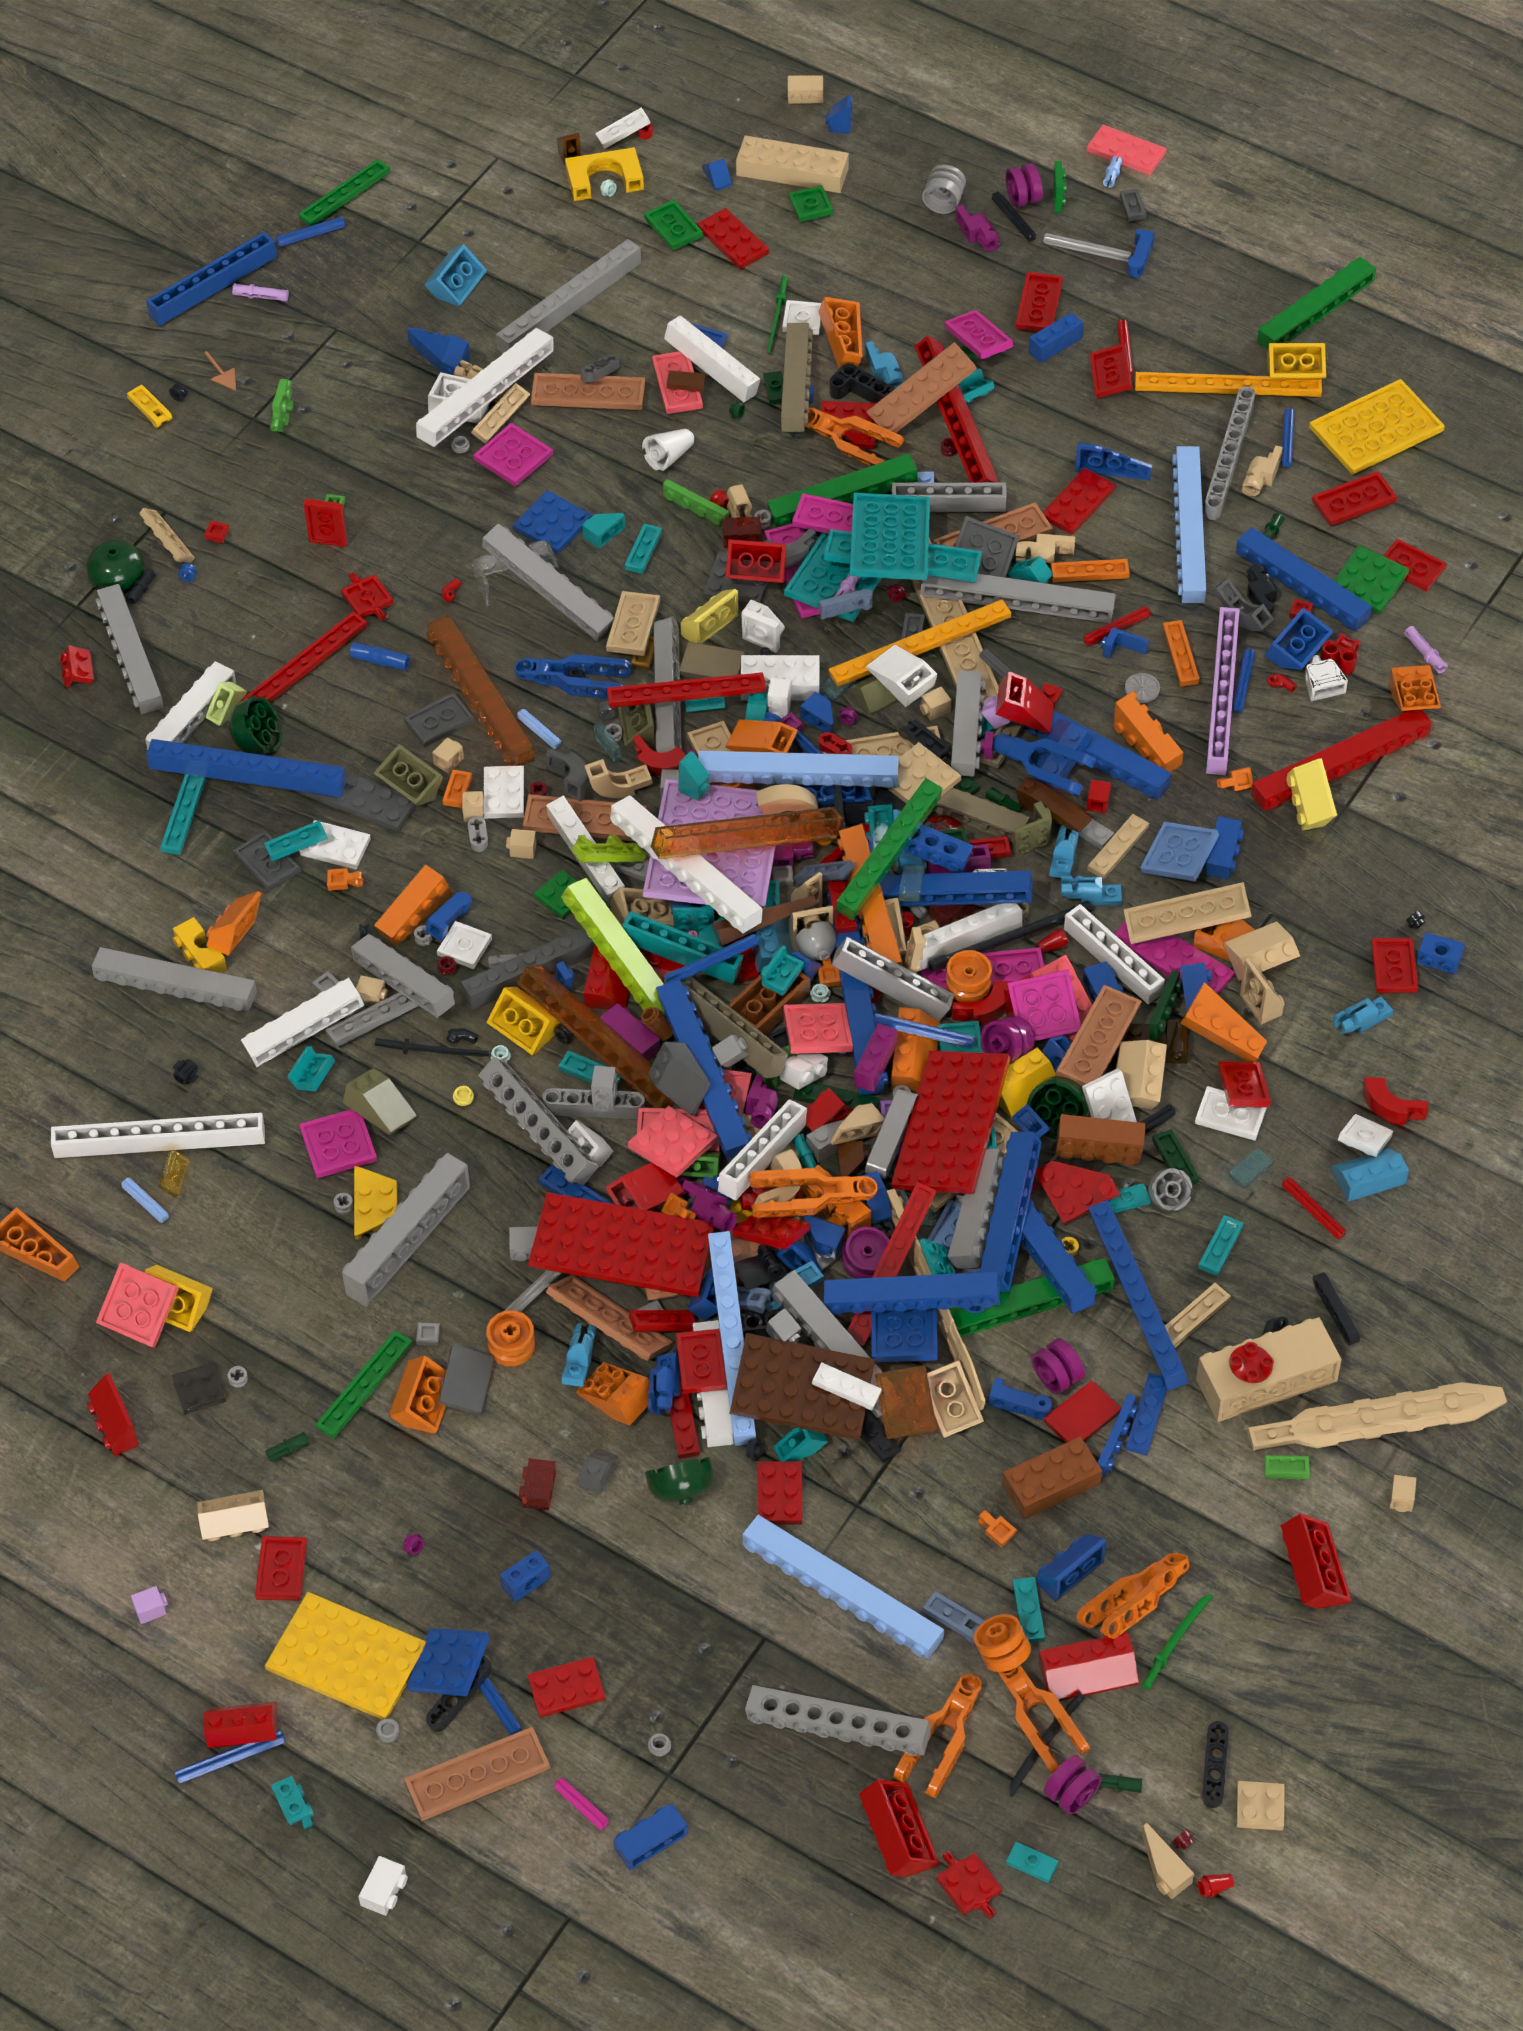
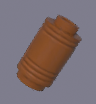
[641,1007,673,1041]

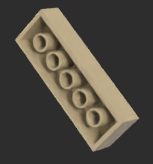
[736,135,849,193]

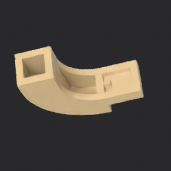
[584,759,653,798]
[756,784,821,829]
[754,1149,802,1204]

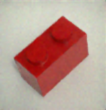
[806,1088,851,1131]

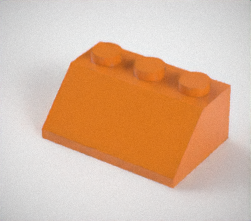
[206,891,262,956]
[389,1355,446,1434]

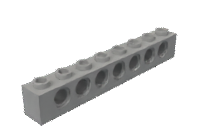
[478,1057,599,1185]
[745,1685,931,1756]

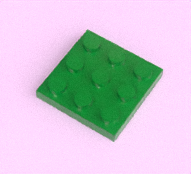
[1334,545,1409,615]

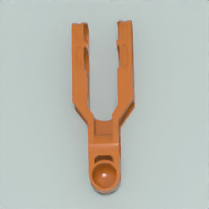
[805,408,905,466]
[749,1168,878,1218]
[1077,1553,1190,1639]
[998,1665,1091,1774]
[893,1674,982,1799]

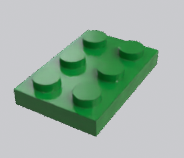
[644,199,703,251]

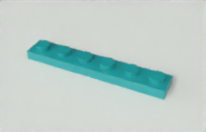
[160,774,207,855]

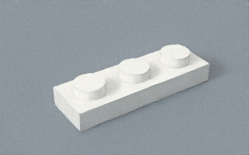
[595,107,651,149]
[812,1362,882,1410]

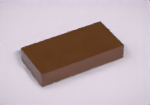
[666,370,706,392]

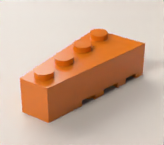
[818,297,863,369]
[1113,691,1184,772]
[374,864,453,946]
[1181,982,1267,1062]
[800,1165,872,1240]
[0,1207,79,1282]

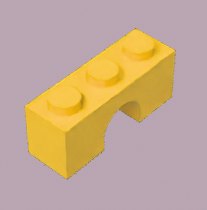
[172,917,227,973]

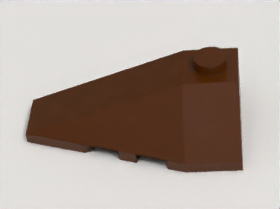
[1016,777,1092,832]

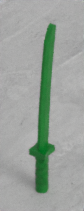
[767,275,789,354]
[1141,1594,1213,1690]

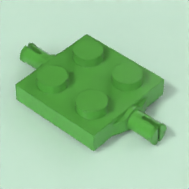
[270,379,293,432]

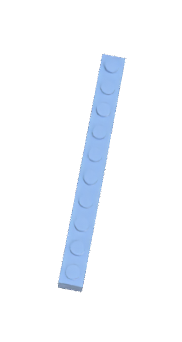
[1172,446,1206,603]
[698,751,899,788]
[708,1231,756,1446]
[743,1515,944,1660]

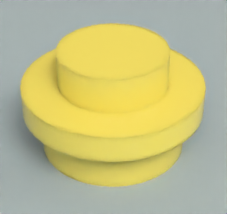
[453,1086,474,1106]

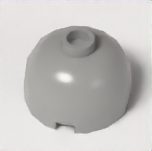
[795,921,837,960]
[1149,1168,1192,1211]

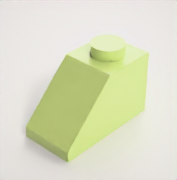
[205,682,247,726]

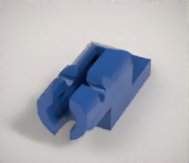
[648,1352,680,1415]

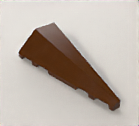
[710,896,816,946]

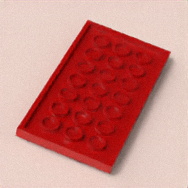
[891,1050,1011,1194]
[528,1192,714,1297]

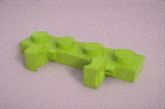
[571,835,647,863]

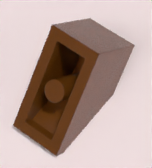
[557,133,581,165]
[837,1141,868,1177]

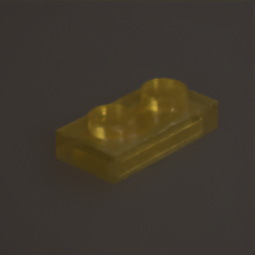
[158,1150,190,1197]

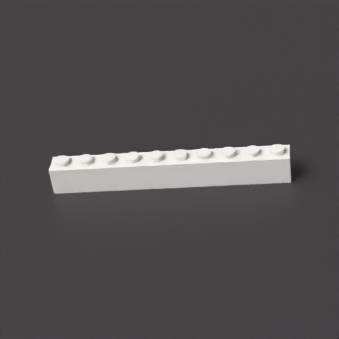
[416,328,553,447]
[610,795,762,933]
[51,1113,265,1158]

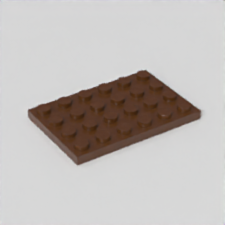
[729,1333,875,1441]

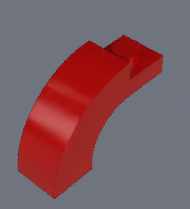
[632,734,686,776]
[952,981,1013,1027]
[1362,1077,1428,1125]

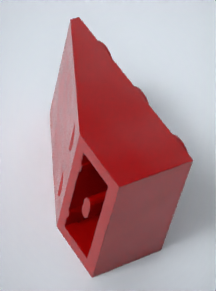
[995,671,1054,734]
[605,1162,685,1212]

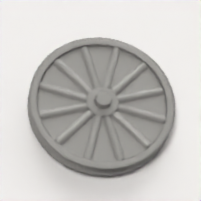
[1125,673,1160,703]

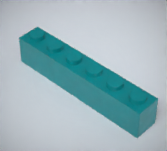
[622,911,743,984]

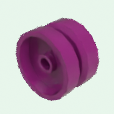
[1005,163,1043,207]
[980,1016,1034,1064]
[841,1227,889,1279]
[1031,1338,1085,1395]
[1043,1755,1102,1816]

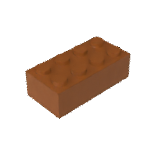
[728,972,810,1036]
[1055,1114,1145,1166]
[1002,1436,1102,1520]

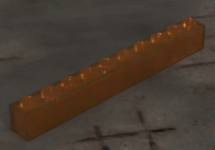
[426,615,535,766]
[651,807,843,859]
[517,965,675,1108]

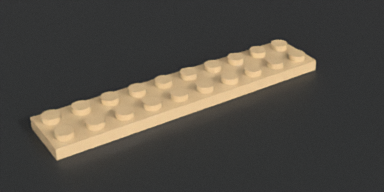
[911,579,999,710]

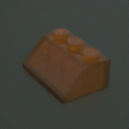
[875,1365,937,1439]

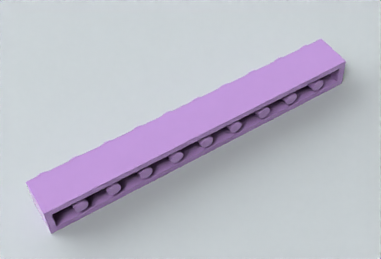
[1206,607,1240,776]

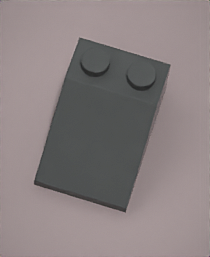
[648,1042,711,1116]

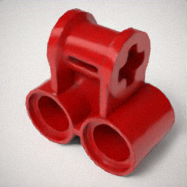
[1321,633,1361,674]

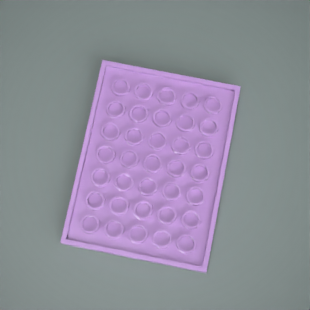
[643,779,782,909]

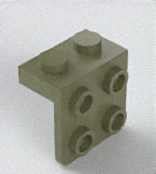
[1013,801,1052,855]

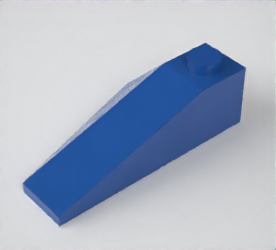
[407,327,471,375]
[1075,442,1152,480]

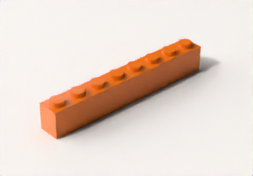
[837,824,904,967]

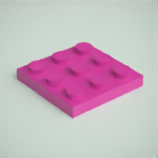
[473,423,553,487]
[1007,969,1081,1041]
[299,1109,377,1179]

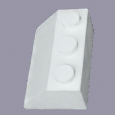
[428,372,490,424]

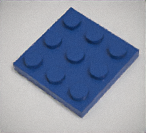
[513,490,592,555]
[872,1308,938,1362]
[406,1628,490,1696]

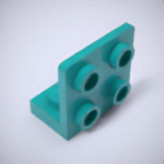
[673,904,715,934]
[919,1238,956,1275]

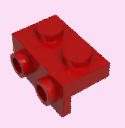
[60,646,94,687]

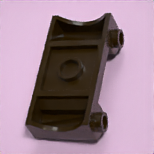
[1110,1020,1188,1064]

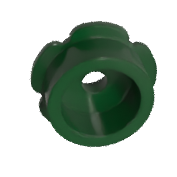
[729,401,745,419]

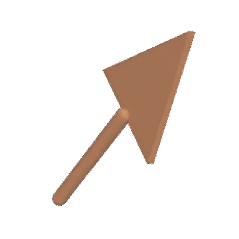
[204,351,236,391]

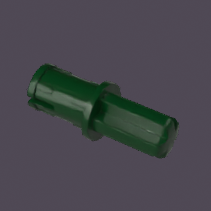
[1263,513,1285,540]
[985,787,1023,813]
[265,1431,310,1462]
[1099,1773,1143,1793]

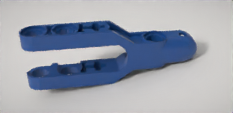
[514,654,632,699]
[992,733,1097,796]

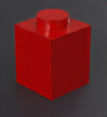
[1086,780,1111,814]

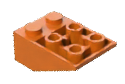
[1389,665,1441,711]
[725,719,798,753]
[1193,919,1255,962]
[576,1362,650,1426]

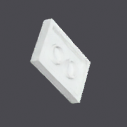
[484,766,524,819]
[300,820,371,870]
[1082,1068,1137,1122]
[1195,1086,1267,1141]

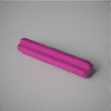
[554,1778,609,1830]

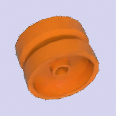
[946,950,992,1002]
[486,1310,535,1367]
[973,1614,1031,1672]

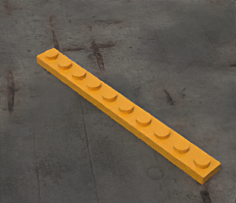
[1135,372,1322,397]
[829,599,1011,687]

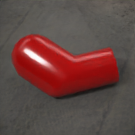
[442,578,461,602]
[1267,674,1297,693]

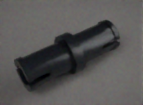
[125,568,156,605]

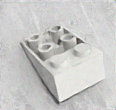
[866,645,937,707]

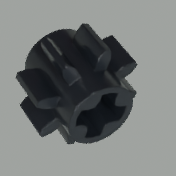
[173,1059,199,1085]

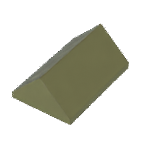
[849,675,899,716]
[618,680,655,748]
[373,744,443,806]

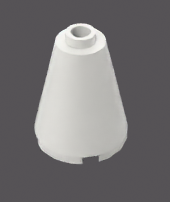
[642,429,694,471]

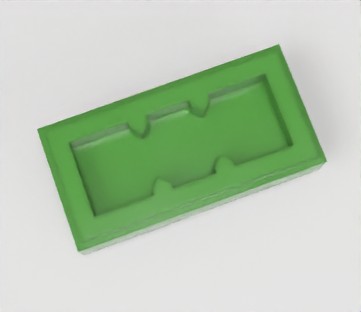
[1264,1455,1310,1480]

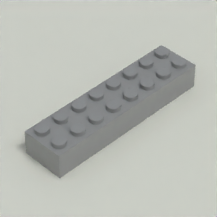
[342,1153,470,1307]

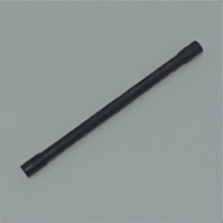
[927,901,1092,972]

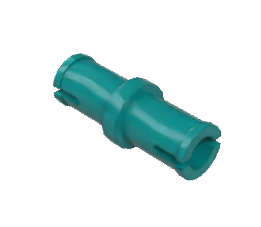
[792,1134,817,1168]

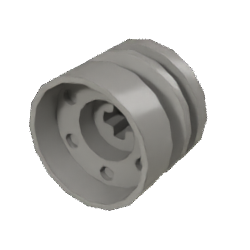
[922,165,966,214]

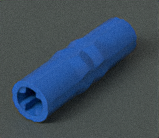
[350,642,410,671]

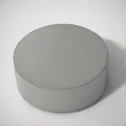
[376,1719,400,1743]

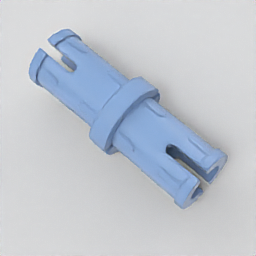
[1103,156,1122,188]

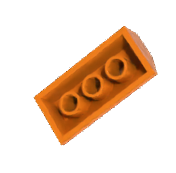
[891,1007,940,1092]

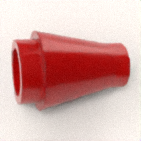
[1037,929,1069,954]
[1197,1873,1234,1898]

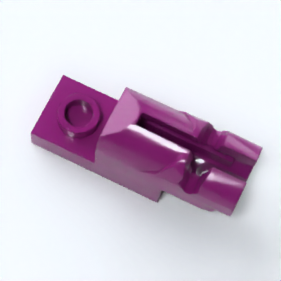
[955,204,1000,251]
[773,836,813,869]
[746,1075,778,1129]
[682,1180,737,1232]

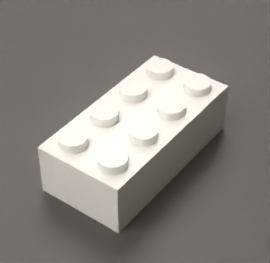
[741,655,819,701]

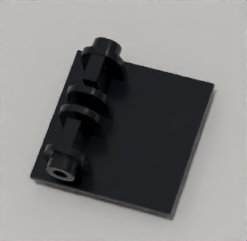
[734,1244,787,1290]

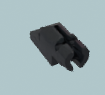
[1246,563,1278,615]

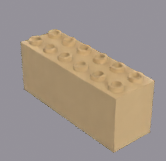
[1196,1317,1342,1422]

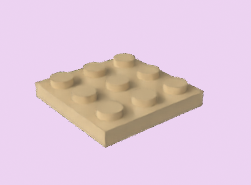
[887,742,961,804]

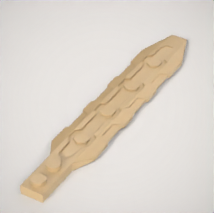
[886,1189,985,1410]
[1247,1382,1507,1451]

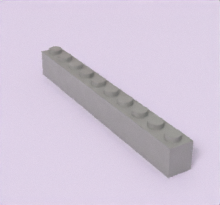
[496,239,641,353]
[920,574,1115,623]

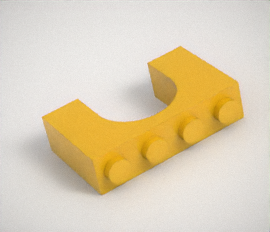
[565,147,644,201]

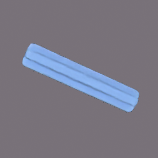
[517,709,562,749]
[121,1178,169,1223]

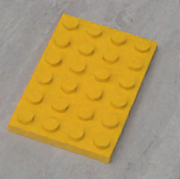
[1309,379,1445,475]
[265,1592,426,1720]

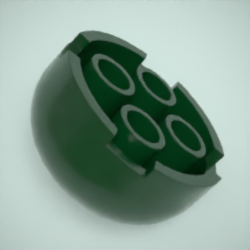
[87,540,145,595]
[229,696,283,755]
[1027,1076,1091,1140]
[645,1457,713,1505]

